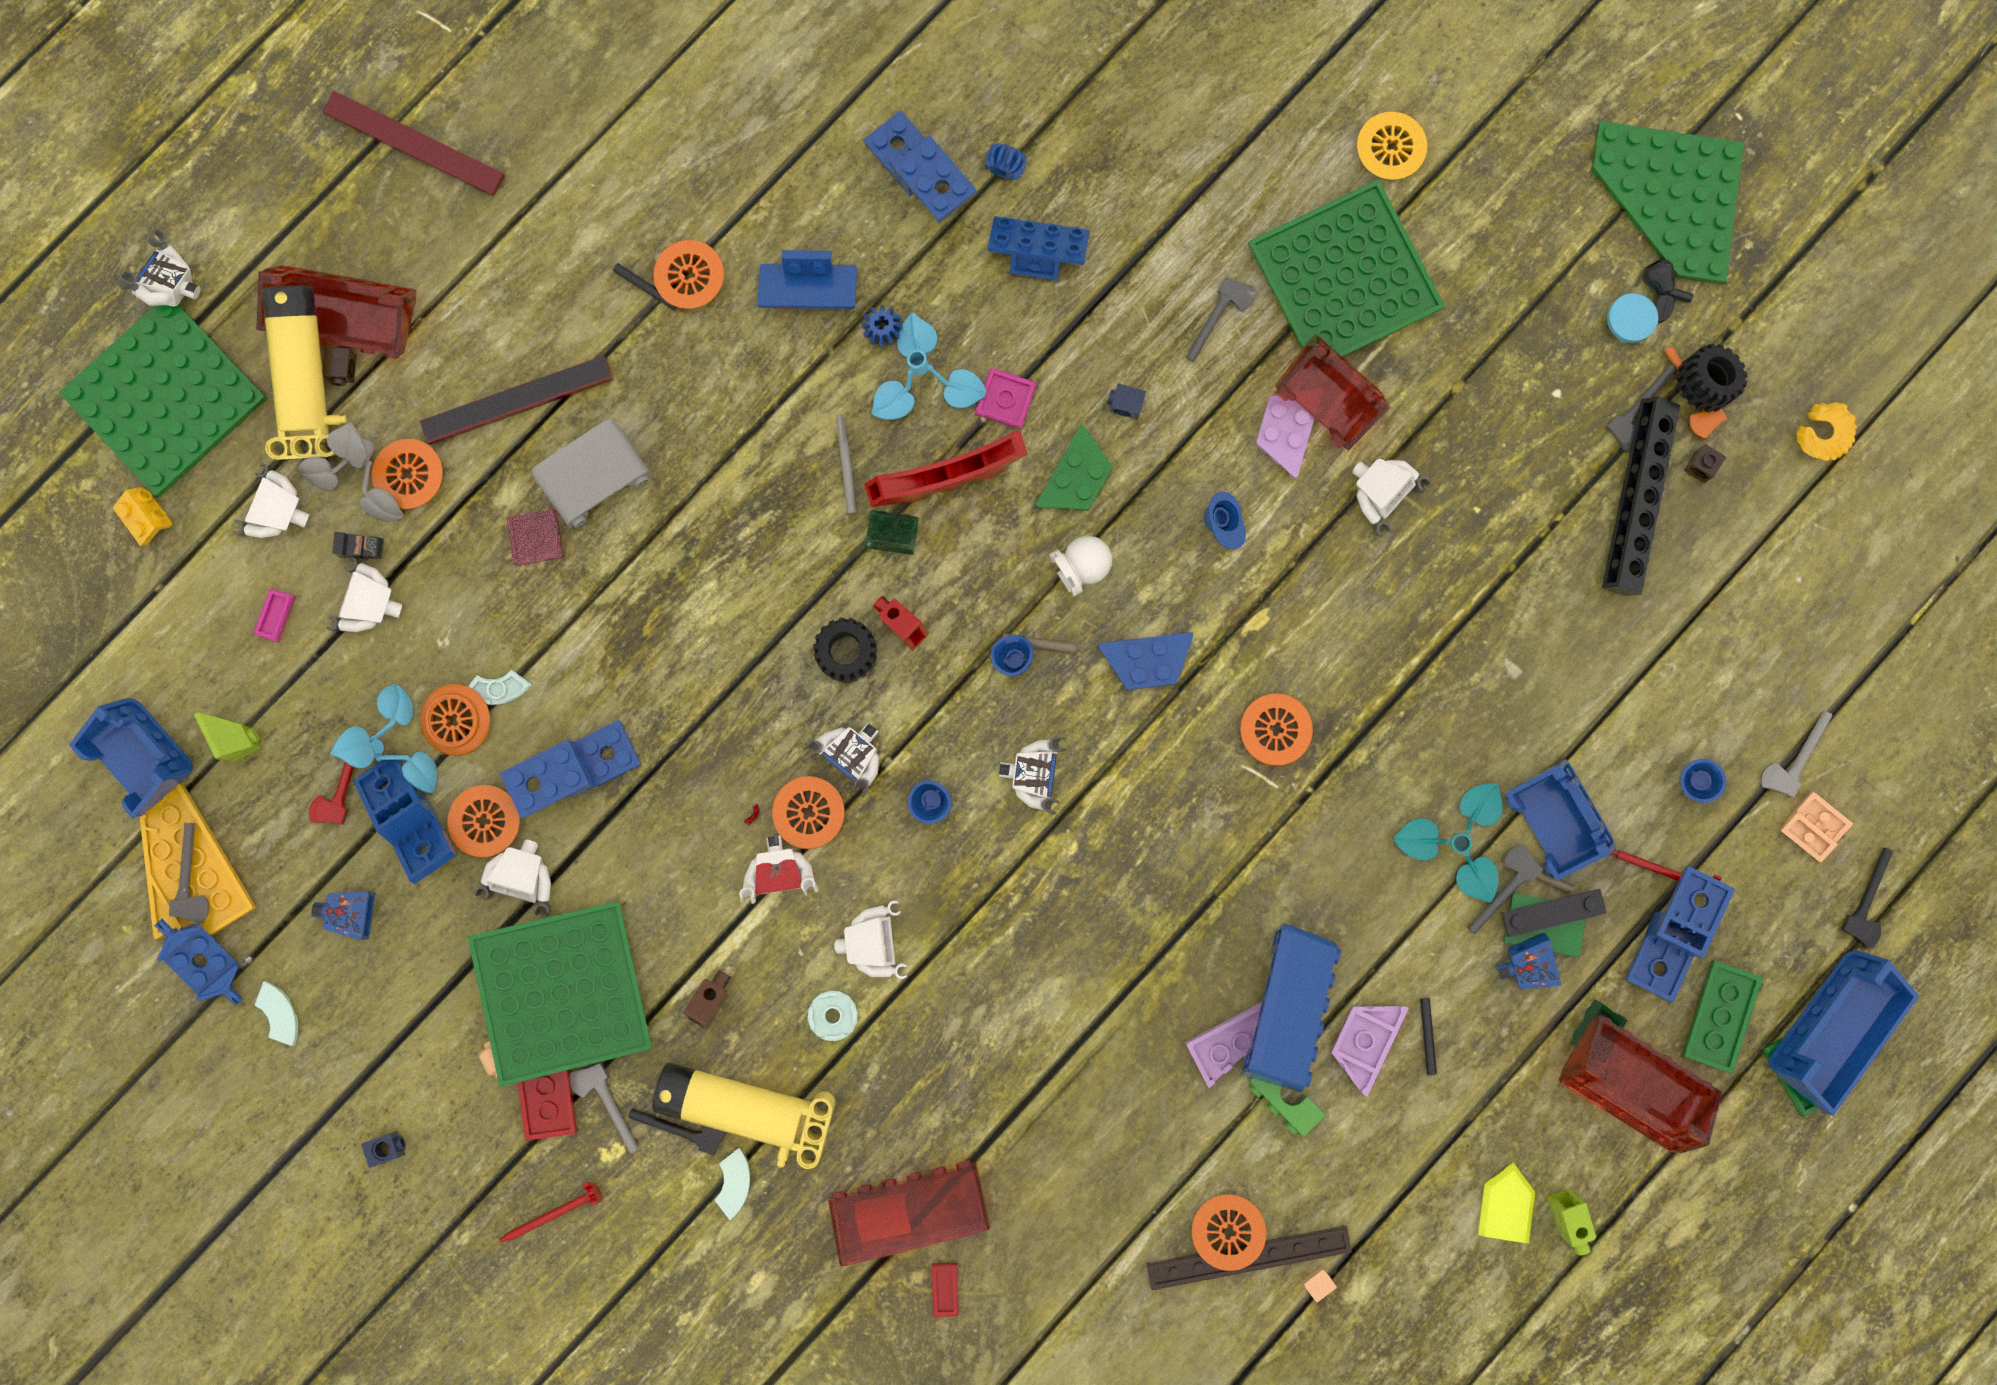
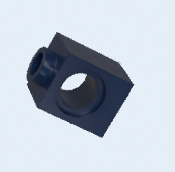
[1107,383,1146,420]
[361,1131,406,1168]

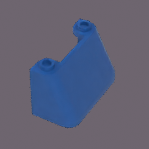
[69,698,193,819]
[1506,759,1616,881]

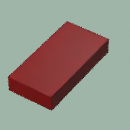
[931,1263,959,1317]

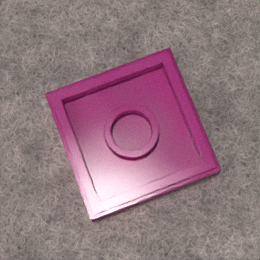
[975,368,1037,430]

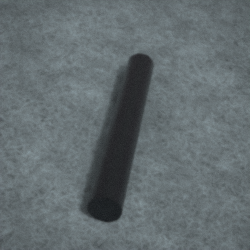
[613,263,677,310]
[1420,998,1437,1075]

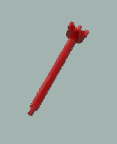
[1611,850,1722,897]
[499,1182,603,1243]

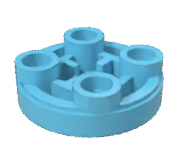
[1606,293,1658,344]

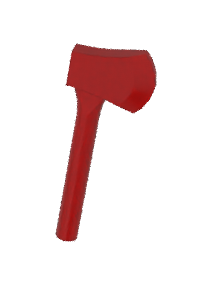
[309,762,354,825]

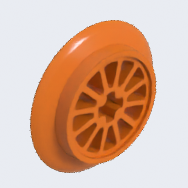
[653,240,724,309]
[372,439,443,509]
[420,684,490,756]
[1240,693,1313,765]
[772,776,844,849]
[447,785,520,857]
[1192,1194,1266,1271]

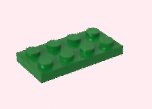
[1681,960,1763,1074]

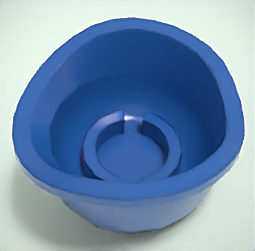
[990,635,1033,677]
[1680,759,1726,803]
[908,780,952,824]

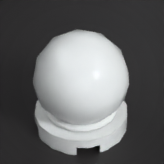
[1049,535,1113,597]

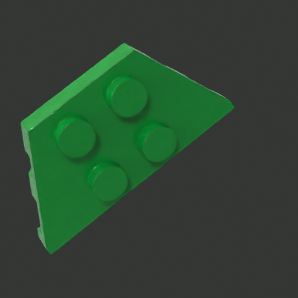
[1035,424,1113,511]

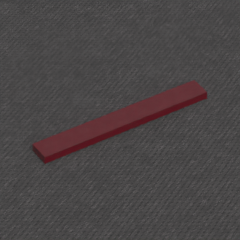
[322,91,505,197]

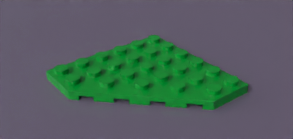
[1591,121,1744,285]

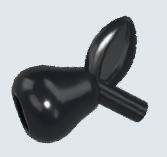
[1642,259,1693,324]

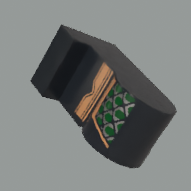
[332,532,384,560]

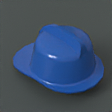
[1204,492,1246,550]

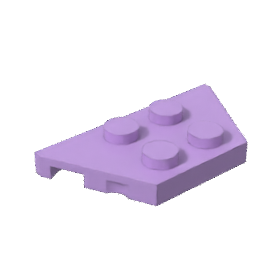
[1255,388,1323,480]
[1330,1006,1409,1096]

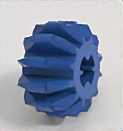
[985,143,1027,181]
[861,305,903,348]

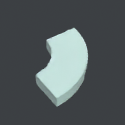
[468,670,533,705]
[255,981,298,1046]
[715,1147,751,1220]

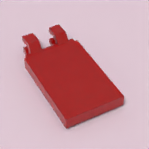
[517,1070,577,1141]

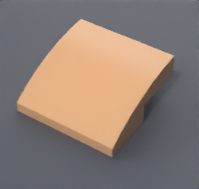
[1780,790,1853,863]

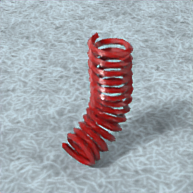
[744,804,760,825]

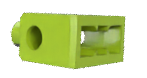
[1547,1188,1596,1255]

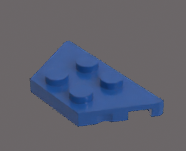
[1098,632,1193,690]

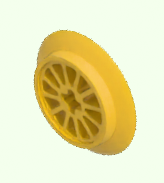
[1357,112,1427,180]

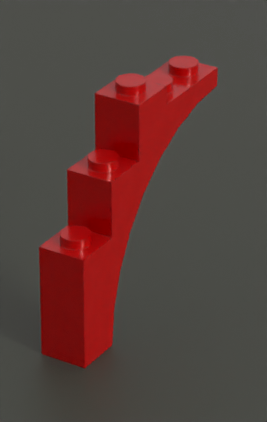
[864,431,1028,507]

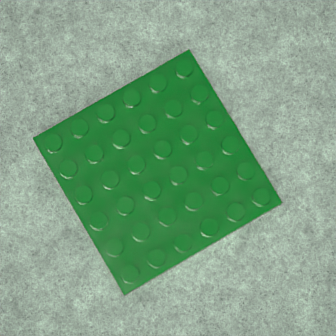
[1248,179,1445,372]
[58,304,268,498]
[467,901,652,1087]

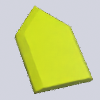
[1477,1162,1535,1243]

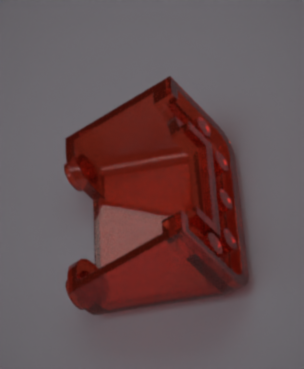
[1275,334,1390,451]

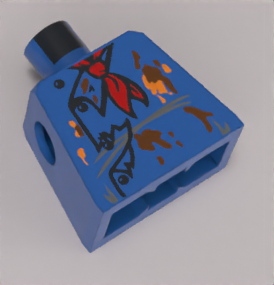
[311,892,376,940]
[1496,933,1561,989]

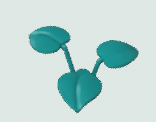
[1394,783,1503,902]

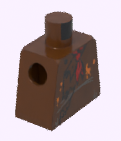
[683,970,731,1030]

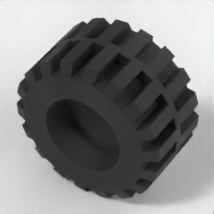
[1676,344,1748,413]
[813,618,877,683]

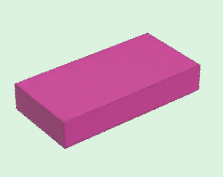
[253,588,296,643]

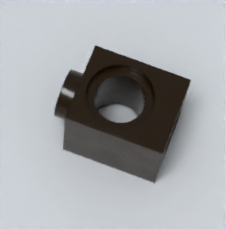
[323,347,357,386]
[1683,444,1726,483]

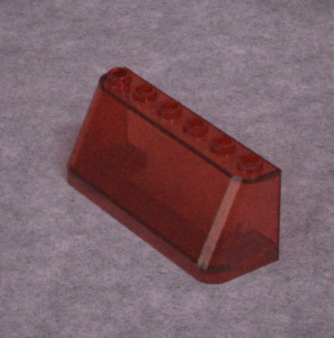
[256,265,417,358]
[1559,1015,1722,1153]
[828,1160,991,1266]

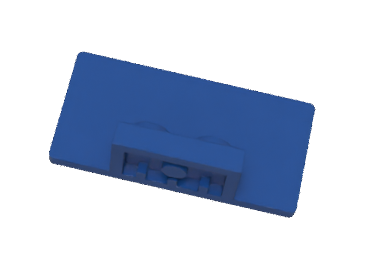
[988,216,1089,280]
[757,250,857,309]

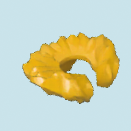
[1796,402,1857,461]

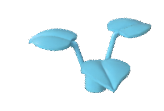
[872,313,986,420]
[330,684,437,794]

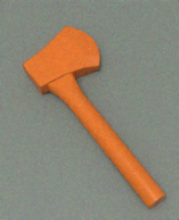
[1664,346,1728,439]

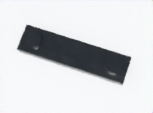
[1500,889,1607,937]

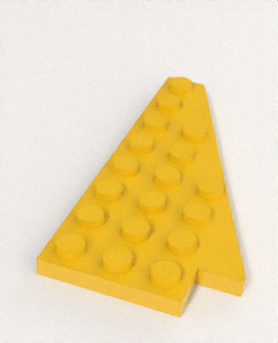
[140,782,257,940]

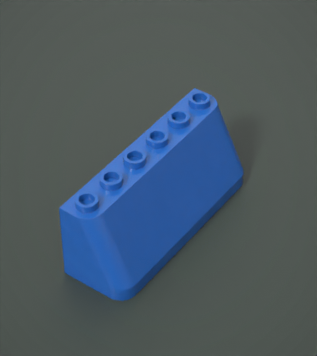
[1241,923,1341,1092]
[1768,950,1919,1116]

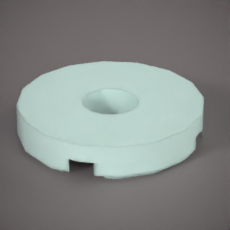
[808,990,858,1041]

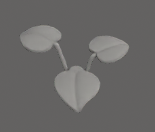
[298,422,405,521]

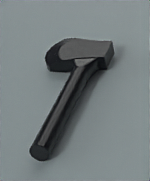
[1841,848,1893,948]
[628,1108,727,1156]

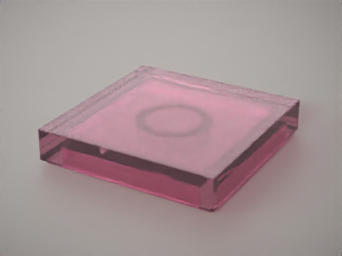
[506,509,564,566]

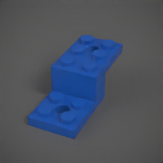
[864,110,977,223]
[500,720,642,819]
[353,752,457,885]
[1624,866,1735,1003]

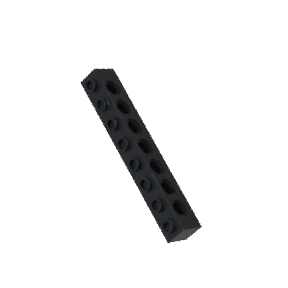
[1602,396,1680,596]

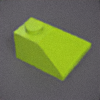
[194,712,261,762]

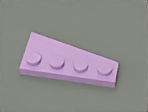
[1185,1002,1262,1088]

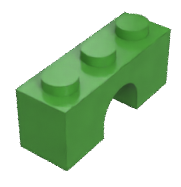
[1247,1077,1325,1137]

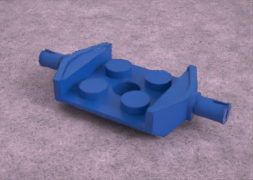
[154,918,243,1006]

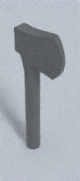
[1186,277,1255,362]
[1605,364,1677,451]
[169,823,209,924]
[1467,844,1543,934]

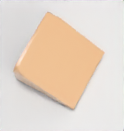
[1301,1266,1337,1303]

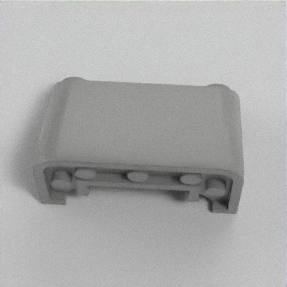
[530,418,652,529]

